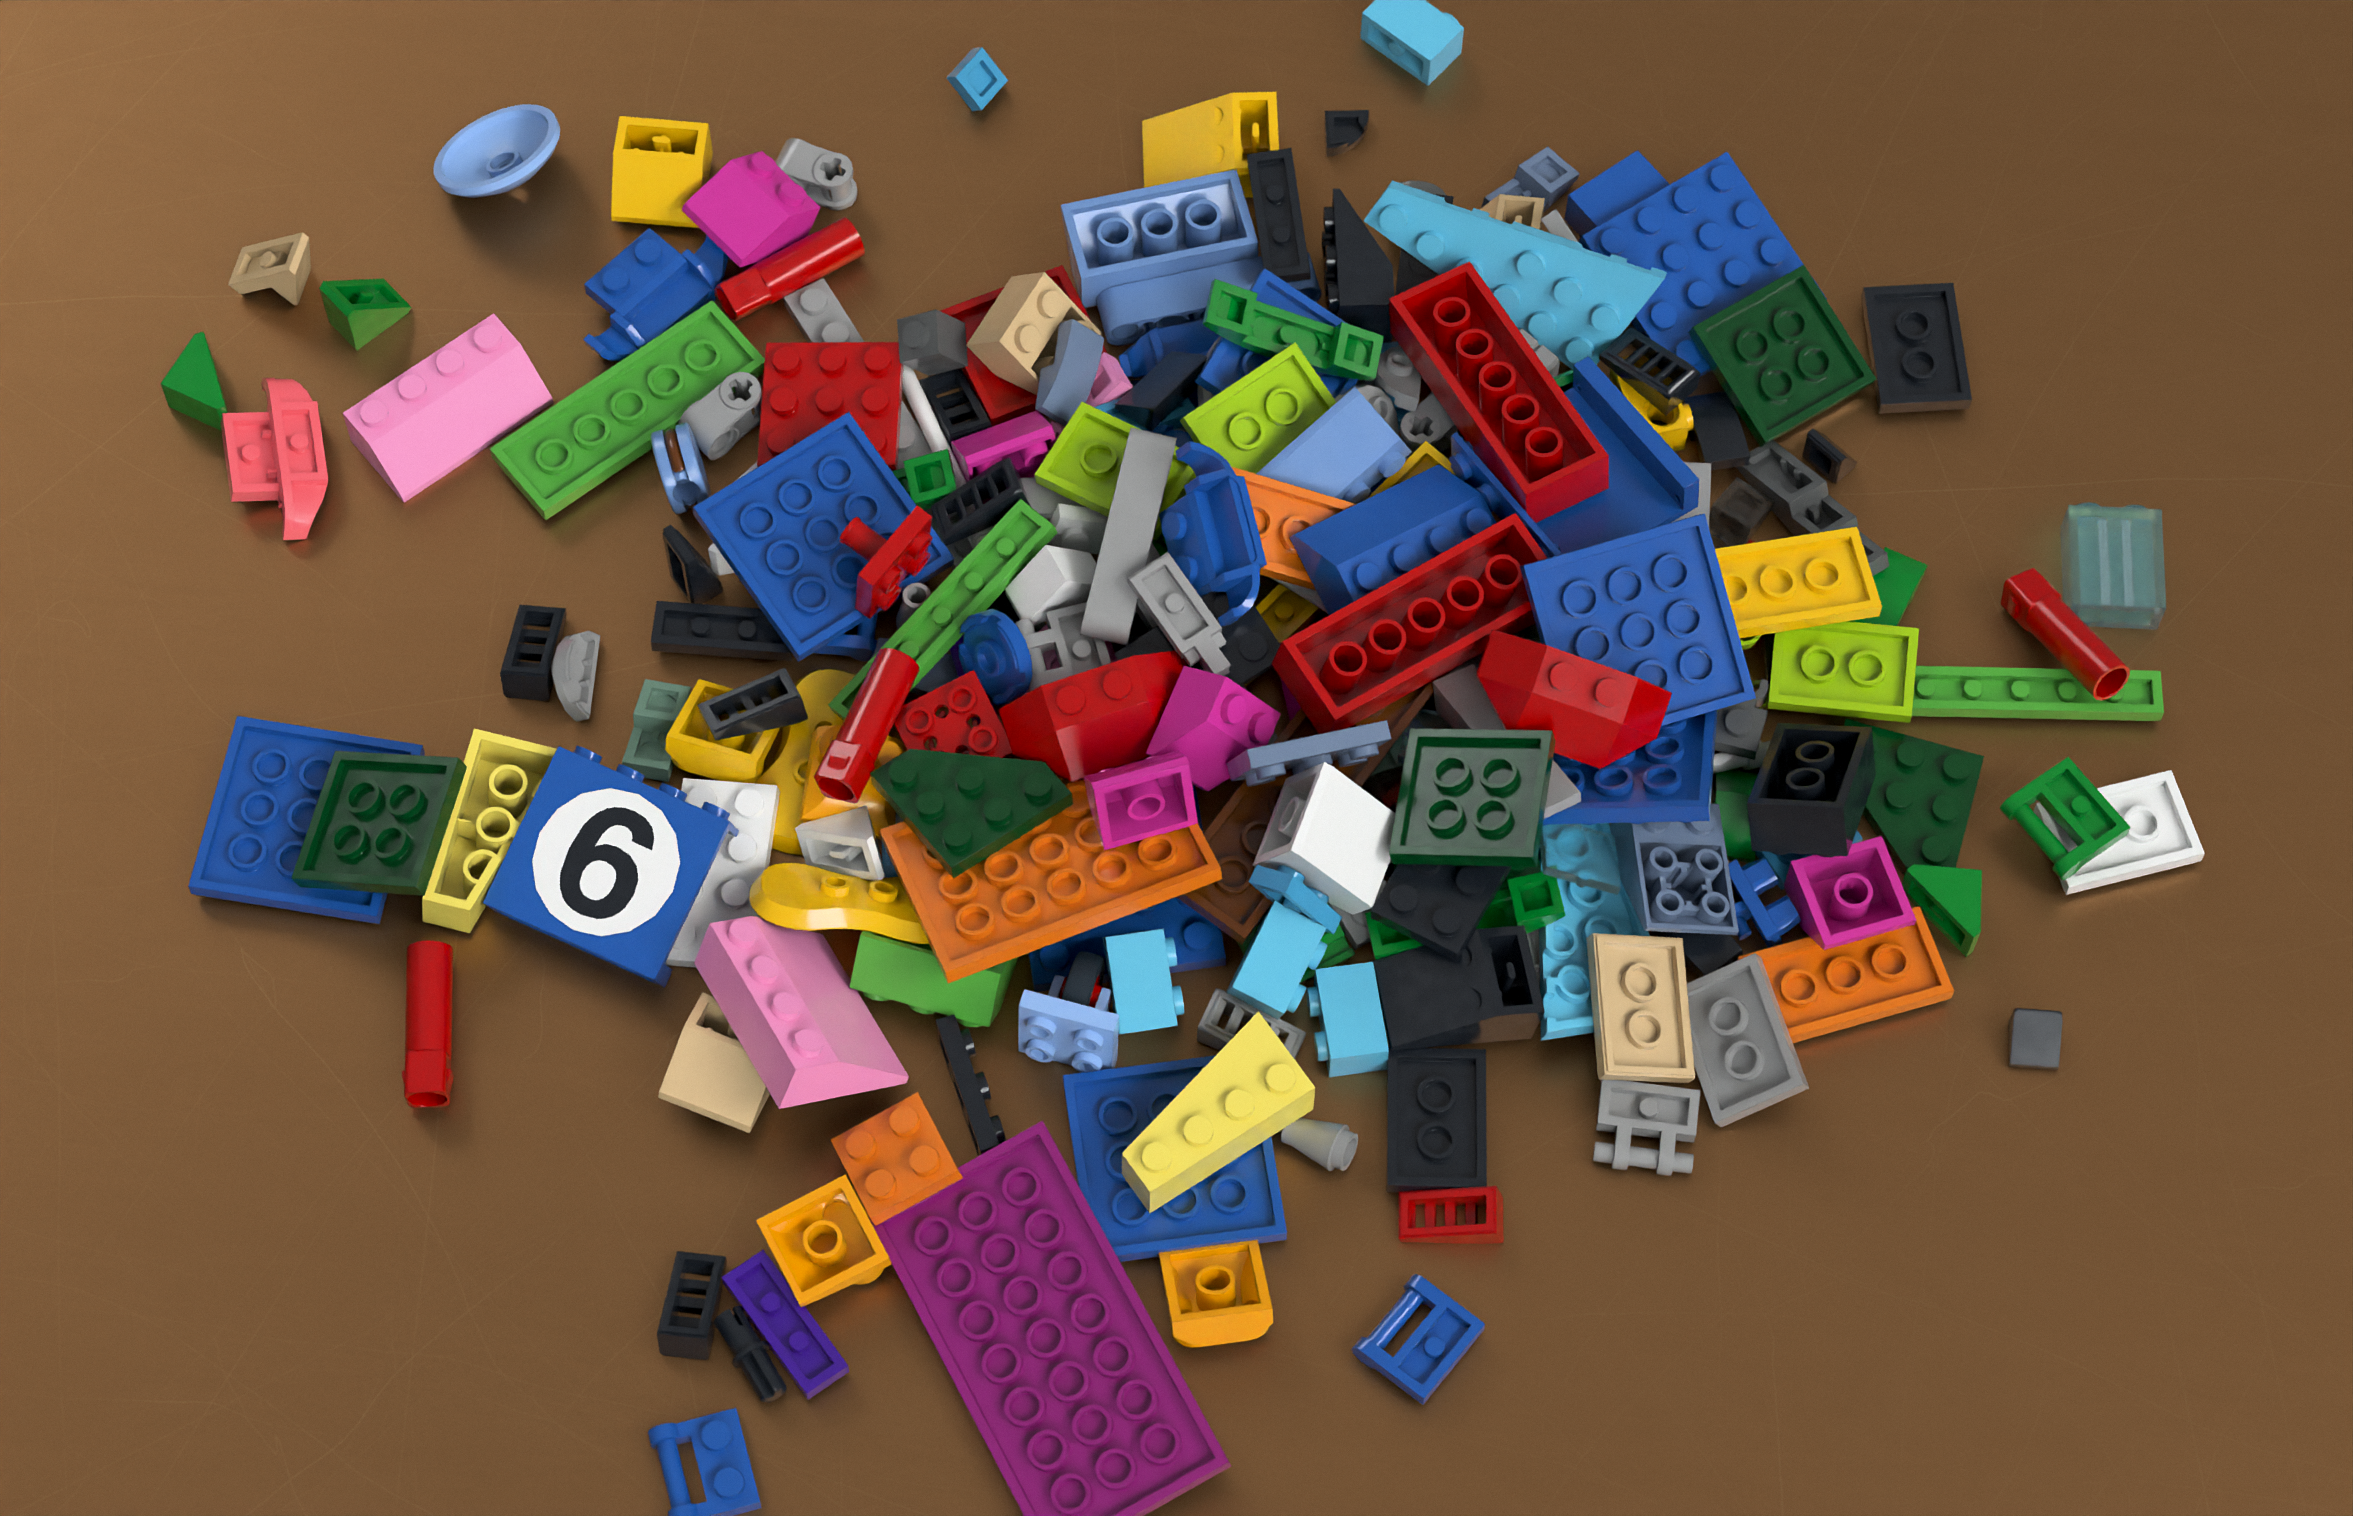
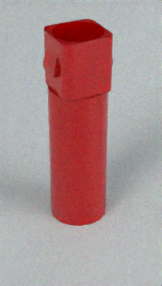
[714,217,865,323]
[2001,568,2130,701]
[814,648,920,804]
[401,940,454,1108]

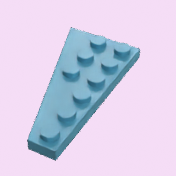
[1364,181,1667,370]
[1538,823,1650,1041]

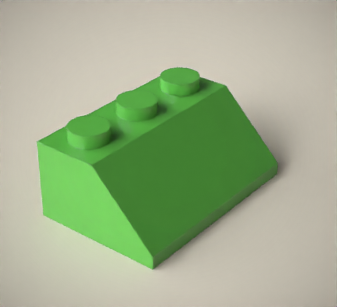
[849,931,1018,1027]

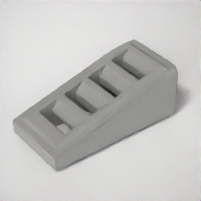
[1197,988,1306,1059]

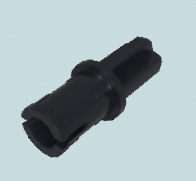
[713,1306,787,1403]

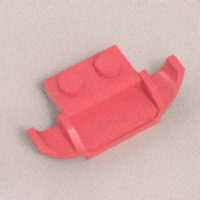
[221,378,328,540]

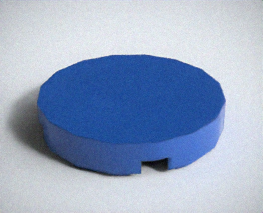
[958,609,1032,705]

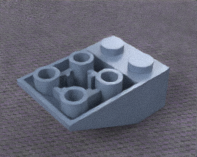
[1610,803,1739,935]

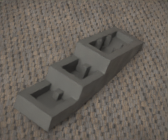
[1736,440,1889,576]

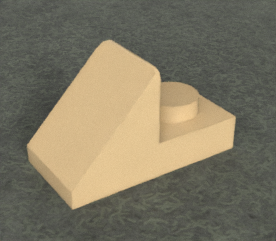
[228,232,311,305]

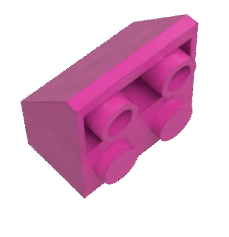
[951,410,1056,504]

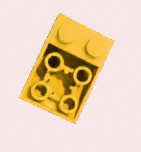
[1142,92,1279,197]

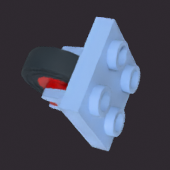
[1018,951,1119,1073]

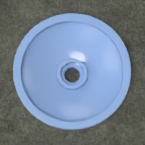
[433,104,560,198]

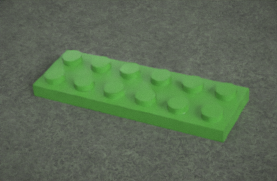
[490,300,765,520]

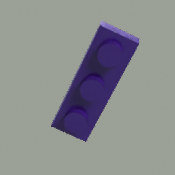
[722,1250,849,1400]

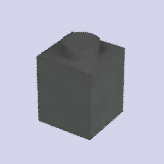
[897,309,968,376]

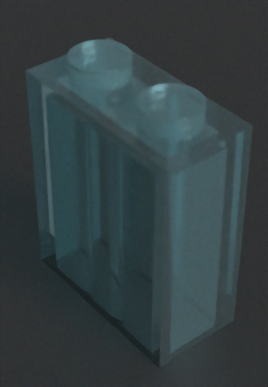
[2060,502,2166,630]

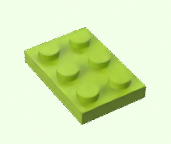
[1180,342,1337,474]
[1034,402,1196,541]
[1767,621,1919,723]

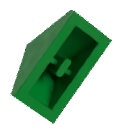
[319,278,412,351]
[160,331,228,431]
[1712,770,1758,863]
[1902,864,1982,957]

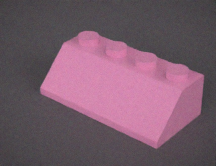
[343,313,554,503]

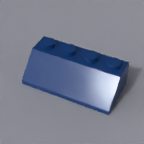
[1289,464,1496,615]

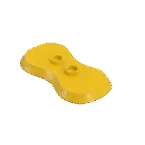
[755,669,856,855]
[749,863,929,944]

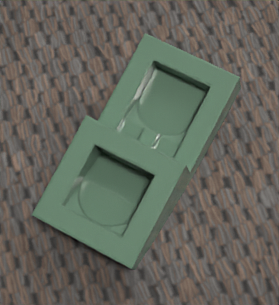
[622,679,691,782]

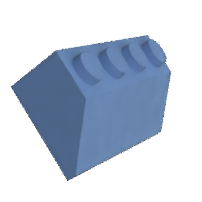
[1061,169,1258,308]
[1256,387,1412,504]

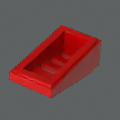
[1399,1186,1504,1244]

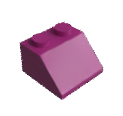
[682,151,820,267]
[1146,666,1281,791]
[1084,750,1198,850]
[1784,836,1916,950]

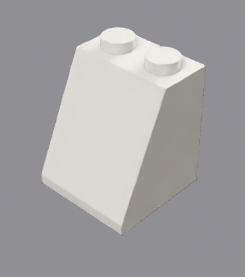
[1253,762,1395,915]

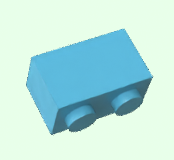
[1360,0,1464,86]
[1226,901,1328,1019]
[1102,929,1184,1034]
[1306,962,1389,1077]

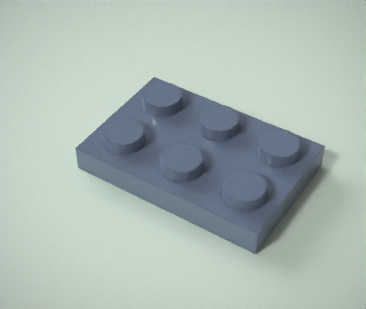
[1227,720,1391,787]

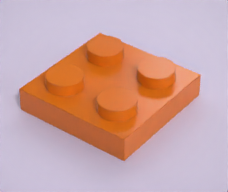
[831,1092,963,1226]

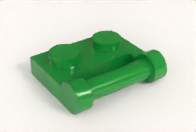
[2000,757,2131,881]

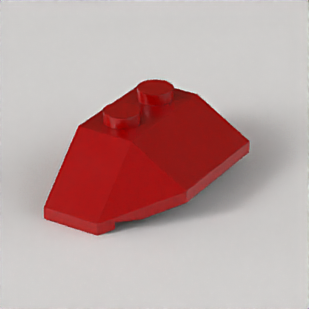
[1476,630,1672,769]
[999,650,1187,783]

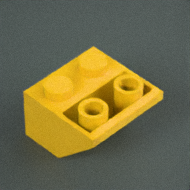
[611,116,713,228]

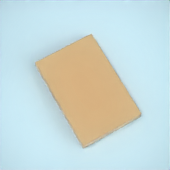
[1586,933,1695,1083]

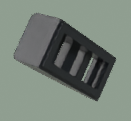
[1599,327,1700,416]
[918,368,992,452]
[931,457,1031,546]
[662,525,723,604]
[500,605,566,701]
[698,668,808,741]
[657,1251,727,1360]

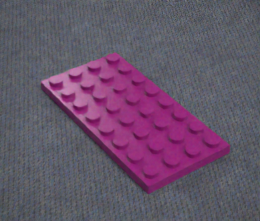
[868,1120,1231,1516]

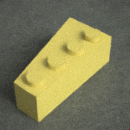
[422,728,557,933]
[1122,1011,1315,1213]

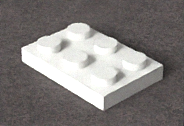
[2034,770,2205,895]

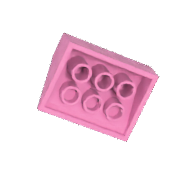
[694,916,909,1109]

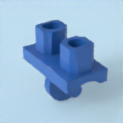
[1728,857,1801,948]

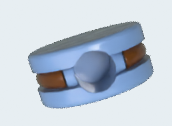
[651,423,712,514]

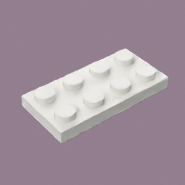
[665,778,780,968]

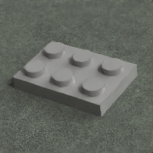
[1687,953,1809,1127]

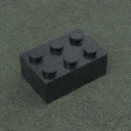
[1747,723,1876,857]

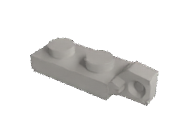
[1128,552,1231,676]

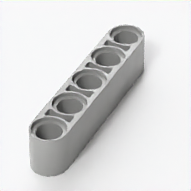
[1080,427,1177,646]

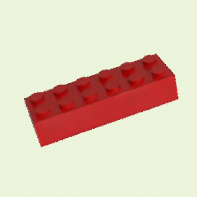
[1389,261,1609,523]
[1272,512,1547,734]

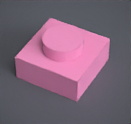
[1086,352,1133,407]

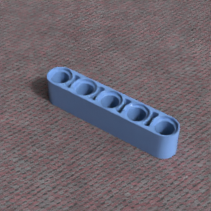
[1096,252,1322,346]

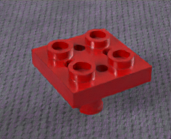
[839,505,933,619]
[894,670,1015,759]

